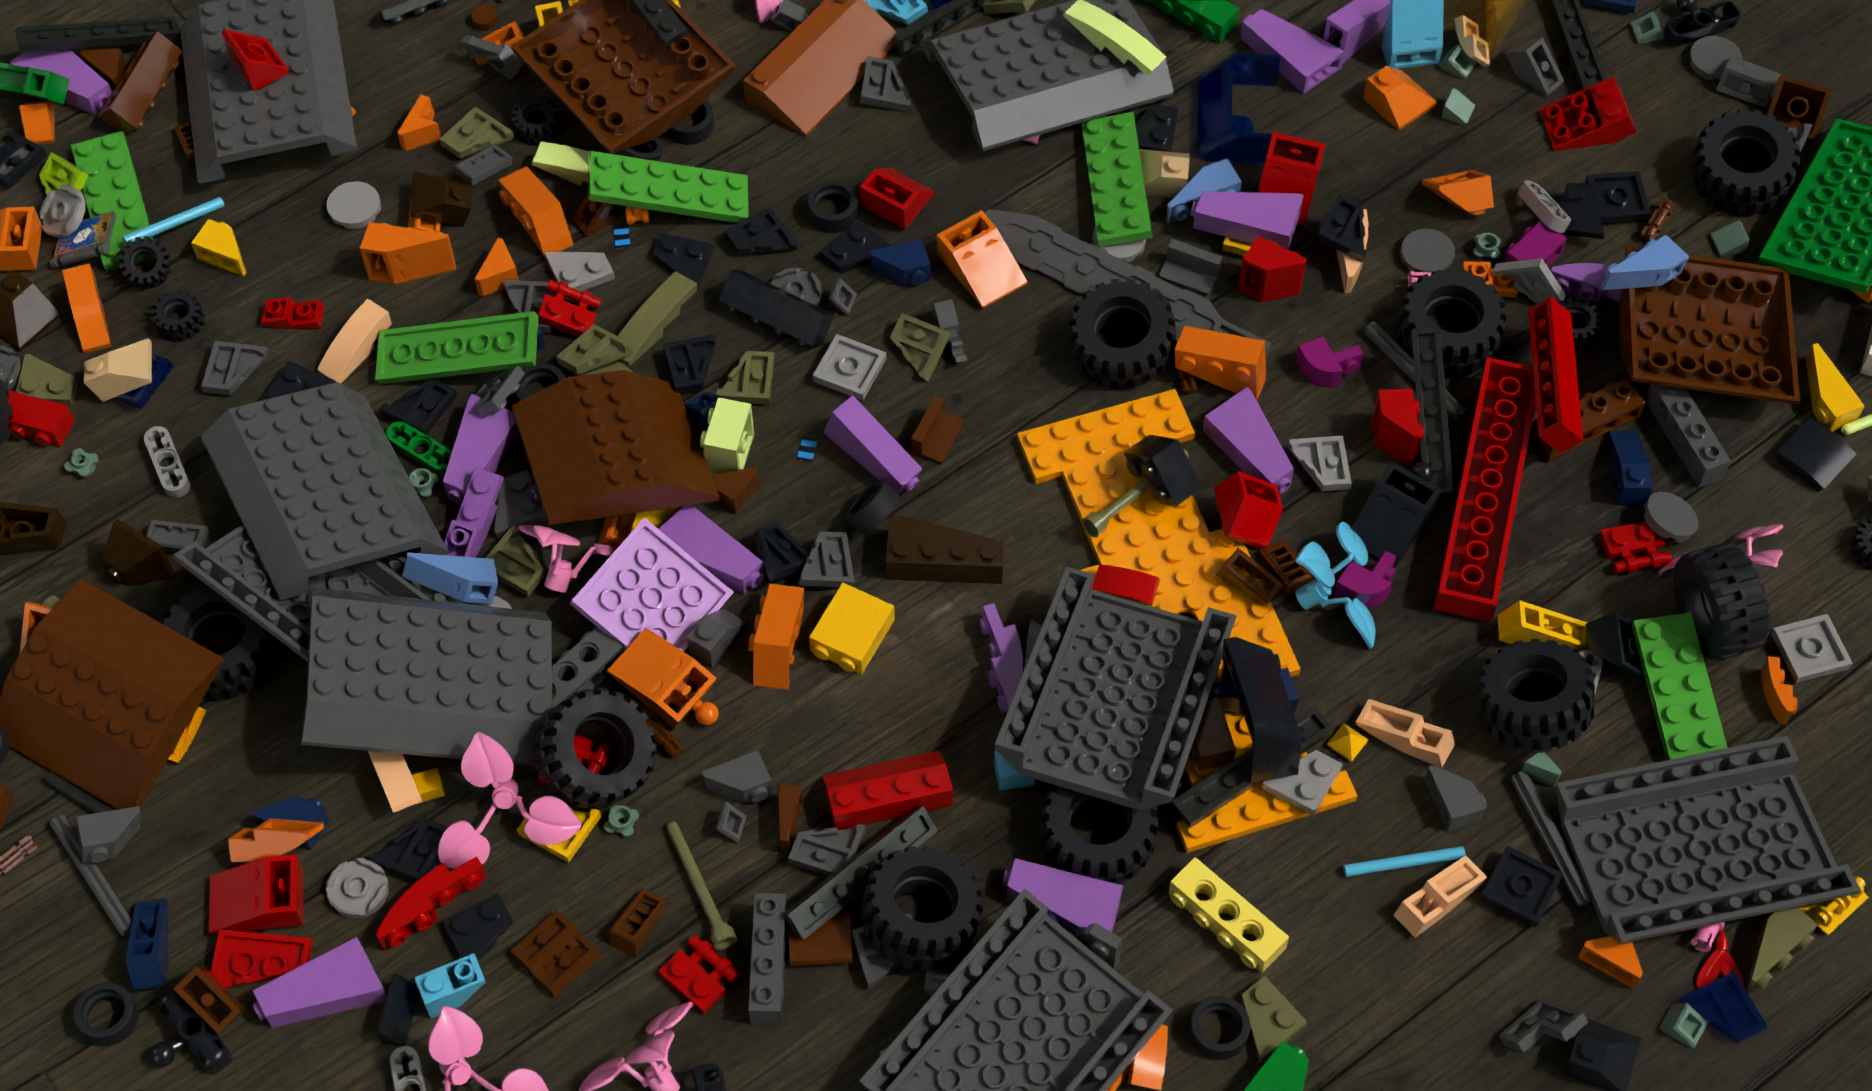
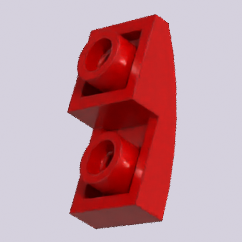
[261,297,325,330]
[1092,564,1160,606]

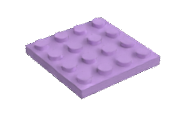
[570,518,734,652]

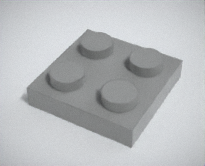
[813,334,887,401]
[1771,614,1853,683]

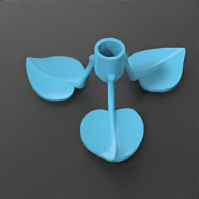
[1295,522,1376,649]

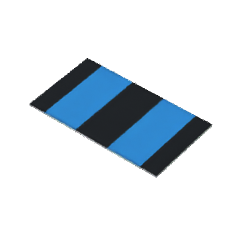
[613,225,631,249]
[796,437,818,462]

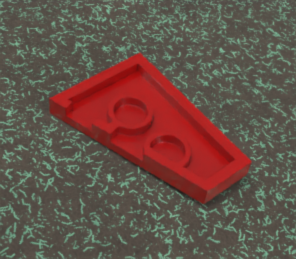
[211,929,314,989]

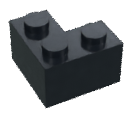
[1123,434,1202,506]

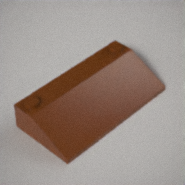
[743,0,896,137]

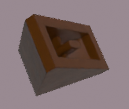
[79,48,126,91]
[711,467,759,515]

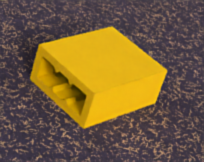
[809,583,895,675]

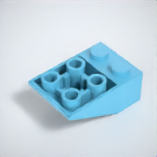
[1381,0,1444,69]

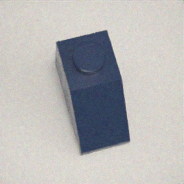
[870,239,931,286]
[252,796,330,850]

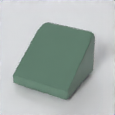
[1630,11,1665,44]
[1438,44,1477,79]
[1442,88,1476,126]
[1710,221,1749,257]
[1521,751,1562,788]
[1659,1003,1708,1048]

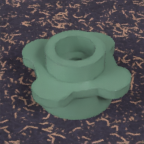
[1473,233,1501,259]
[64,448,99,477]
[409,468,439,498]
[604,805,639,837]

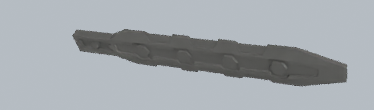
[985,209,1271,356]

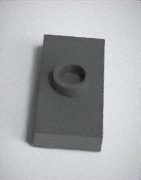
[454,144,513,186]
[146,519,209,552]

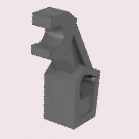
[771,0,810,33]
[456,35,524,79]
[931,299,967,364]

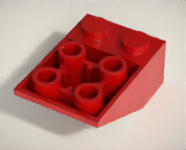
[1540,76,1637,151]
[1258,132,1326,226]
[209,854,304,935]

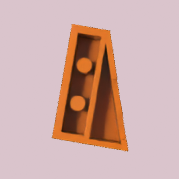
[498,166,574,259]
[1174,325,1266,401]
[749,584,804,690]

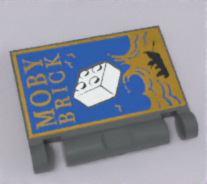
[50,211,117,269]

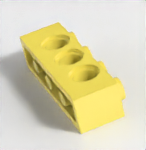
[1168,857,1289,974]

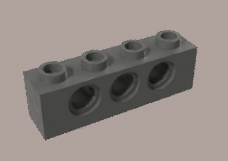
[1644,384,1731,488]
[552,627,624,709]
[749,893,787,1025]

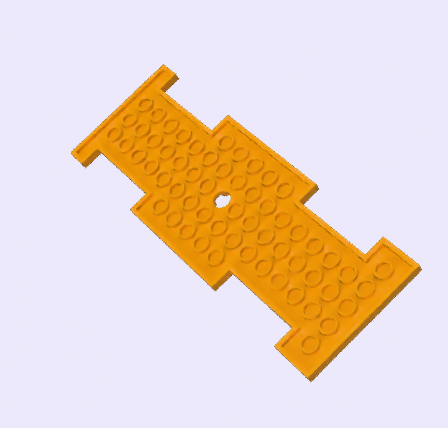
[1017,389,1357,853]

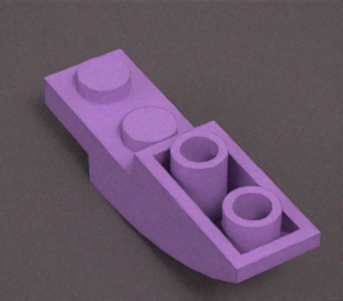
[1551,263,1621,304]
[444,467,504,558]
[979,603,1023,714]

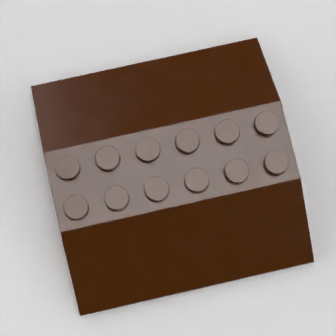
[511,0,736,154]
[1619,246,1800,405]
[512,370,719,525]
[0,579,225,809]

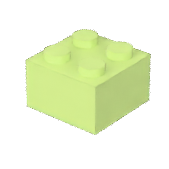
[700,397,754,474]

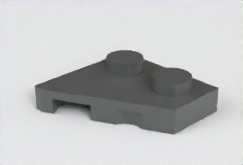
[201,341,269,396]
[798,531,855,587]

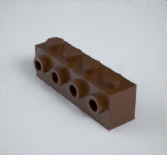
[98,31,182,135]
[1529,378,1646,463]

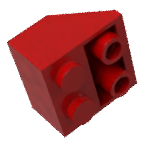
[860,168,934,230]
[1238,236,1307,302]
[1371,389,1424,467]
[1214,471,1283,549]

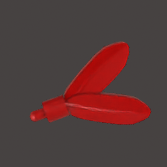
[1696,930,1745,996]

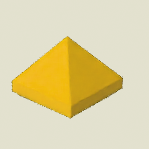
[1327,723,1368,762]

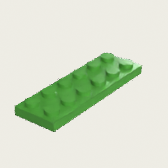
[1082,112,1153,247]
[71,131,155,272]
[588,151,749,223]
[375,311,539,385]
[1631,612,1728,760]

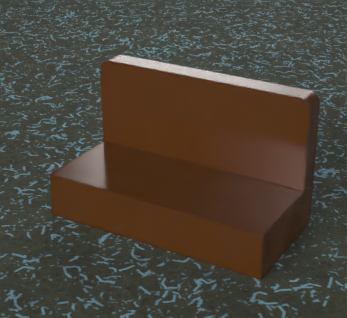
[911,396,964,465]

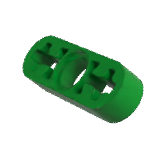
[386,421,452,477]

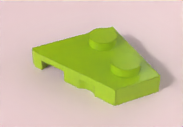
[39,152,89,195]

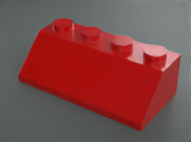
[822,750,953,830]

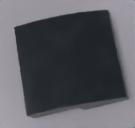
[1774,418,1856,492]

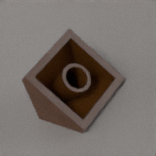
[1766,74,1833,140]

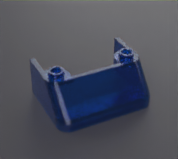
[1197,54,1280,164]

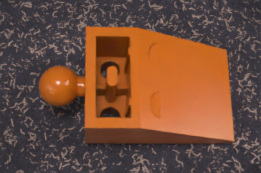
[607,628,719,729]

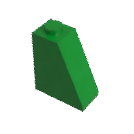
[1244,1041,1309,1091]

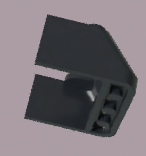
[1221,637,1306,783]

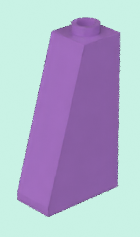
[1323,0,1390,65]
[1240,9,1344,94]
[10,49,112,115]
[1190,191,1304,250]
[1203,387,1294,494]
[443,394,520,504]
[824,395,922,494]
[659,505,764,595]
[1002,859,1123,934]
[252,937,386,1028]

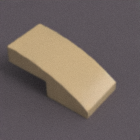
[1454,15,1490,67]

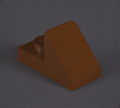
[572,194,620,236]

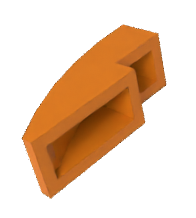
[62,263,111,353]
[228,818,324,862]

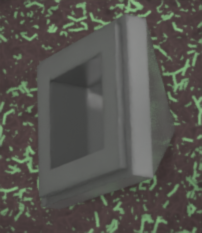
[829,278,857,316]
[715,802,747,843]

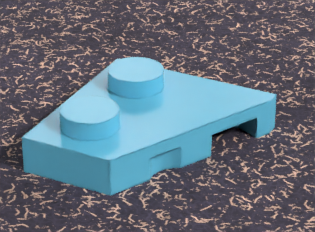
[865,0,929,25]

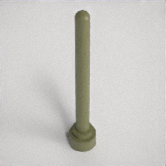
[1082,449,1189,537]
[666,821,737,950]

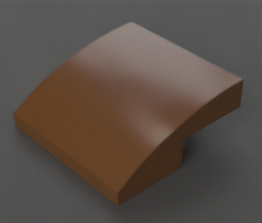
[788,903,852,966]
[510,910,602,997]

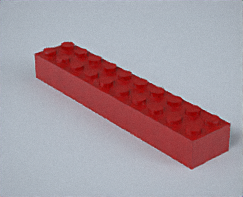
[1433,357,1536,623]

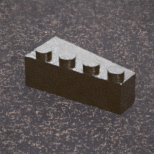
[0,502,67,555]
[886,513,1004,584]

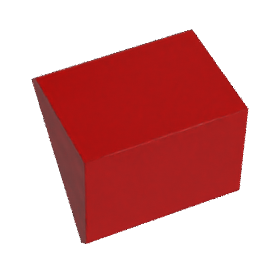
[221,29,290,91]

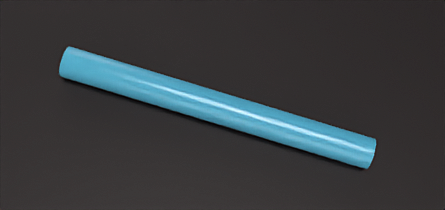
[122,197,224,247]
[1343,846,1465,877]

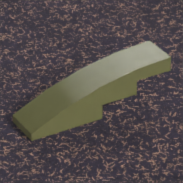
[618,271,697,367]

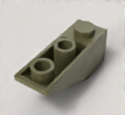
[1745,907,1817,994]

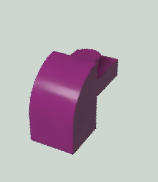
[1296,336,1363,388]
[1334,551,1397,609]

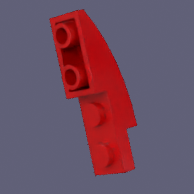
[376,857,487,951]

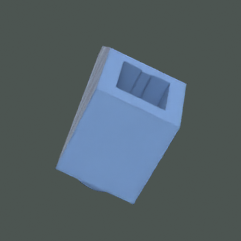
[1166,158,1242,224]
[1600,235,1689,290]
[402,552,498,604]

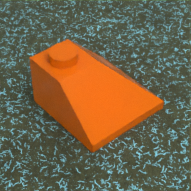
[1363,66,1437,131]
[1421,170,1494,215]

